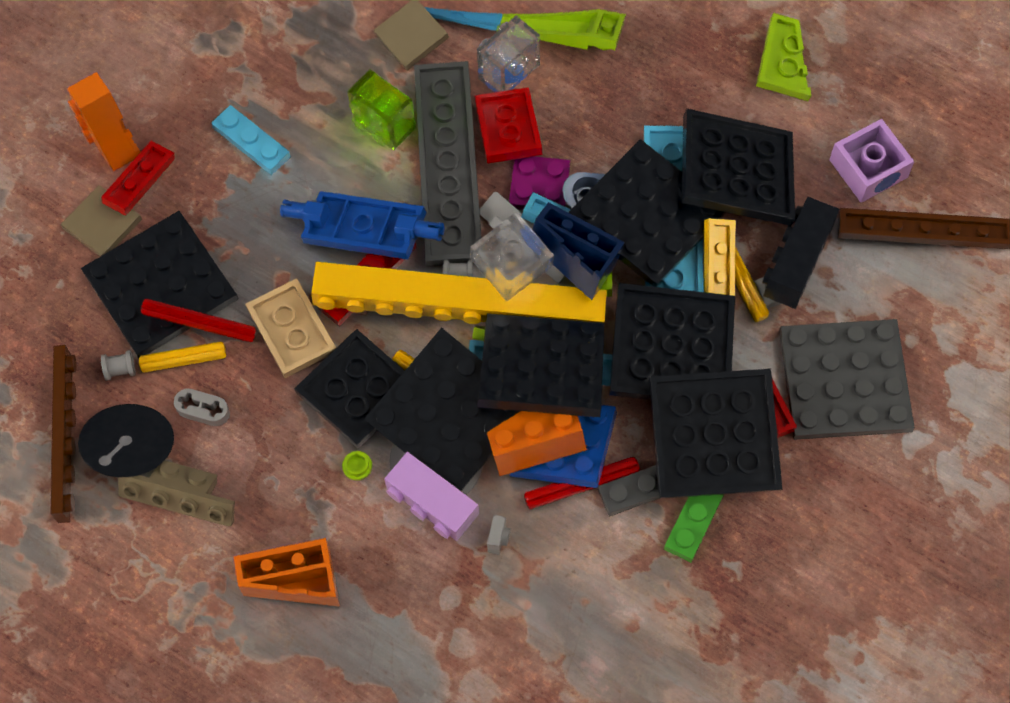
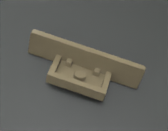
[118,460,235,527]

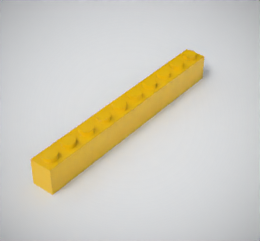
[311,262,607,324]

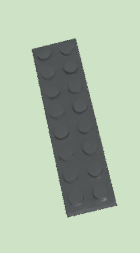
[414,61,483,266]

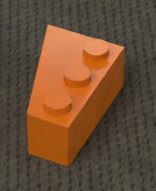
[67,72,141,172]
[487,411,587,476]
[234,538,340,607]

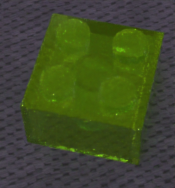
[347,69,416,150]

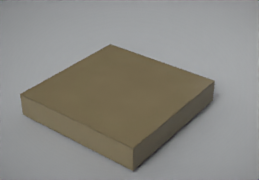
[373,0,449,70]
[61,185,142,256]

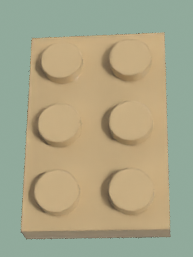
[245,278,336,378]

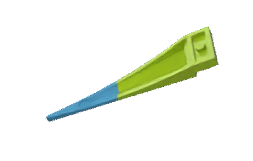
[424,7,626,50]

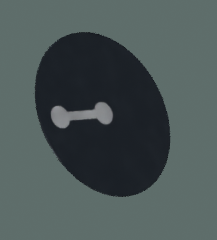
[78,404,174,478]

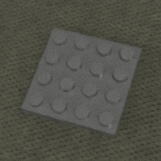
[779,319,915,440]

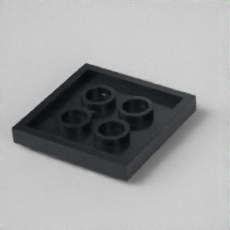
[294,329,405,449]

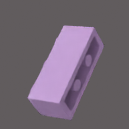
[384,451,479,541]

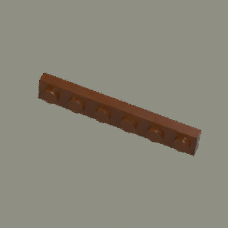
[838,208,1010,249]
[50,345,77,523]

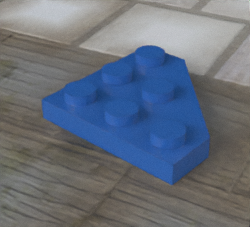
[510,405,617,488]

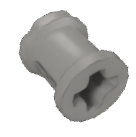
[443,260,473,277]
[101,350,136,381]

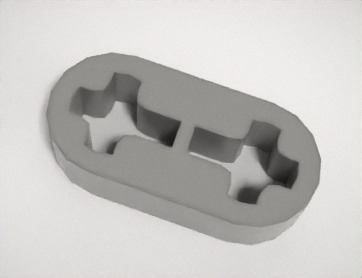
[174,388,230,426]

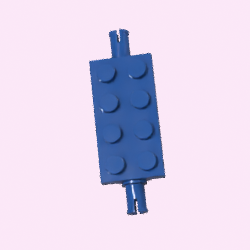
[280,191,445,260]

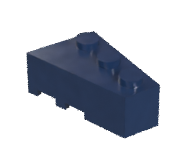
[528,202,625,300]

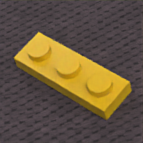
[704,218,736,296]

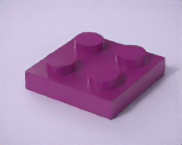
[509,156,571,210]

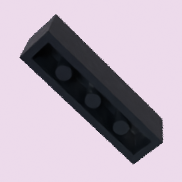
[762,197,840,309]

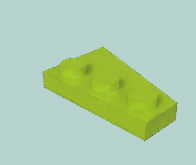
[756,13,811,101]

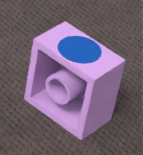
[830,119,914,203]

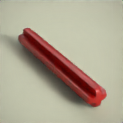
[141,299,256,342]
[524,457,640,509]

